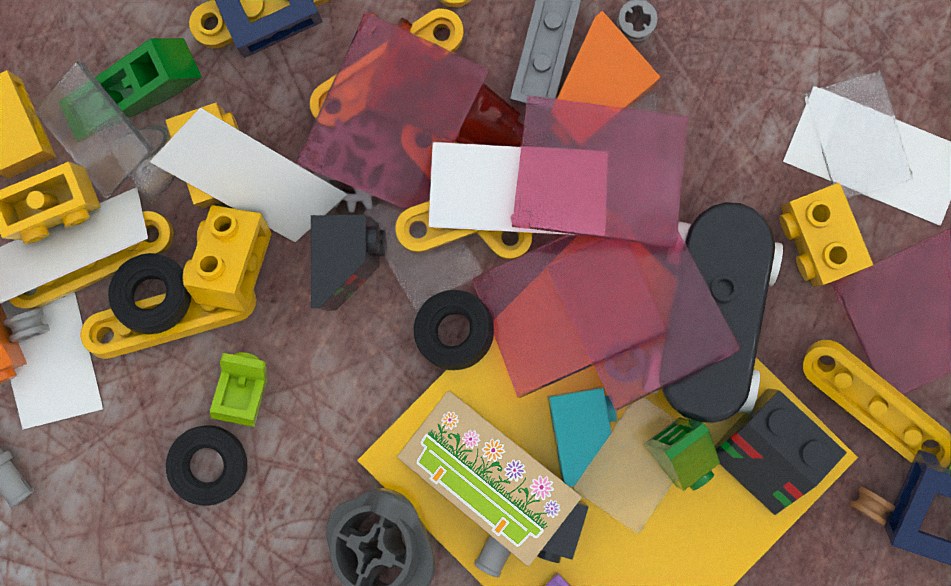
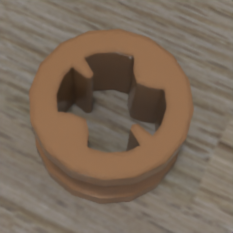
[849,486,896,526]

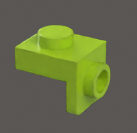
[210,352,268,427]

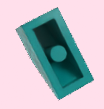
[547,387,617,487]

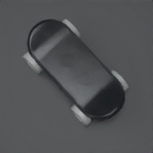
[643,202,783,423]

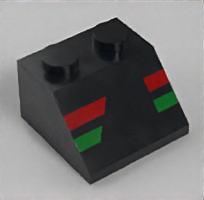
[311,215,387,311]
[715,388,847,515]

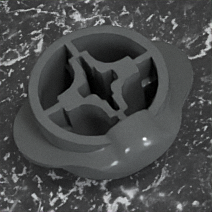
[326,488,436,586]

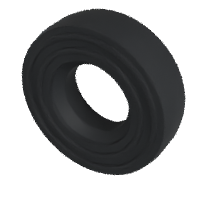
[108,253,191,334]
[414,290,494,370]
[166,425,247,506]

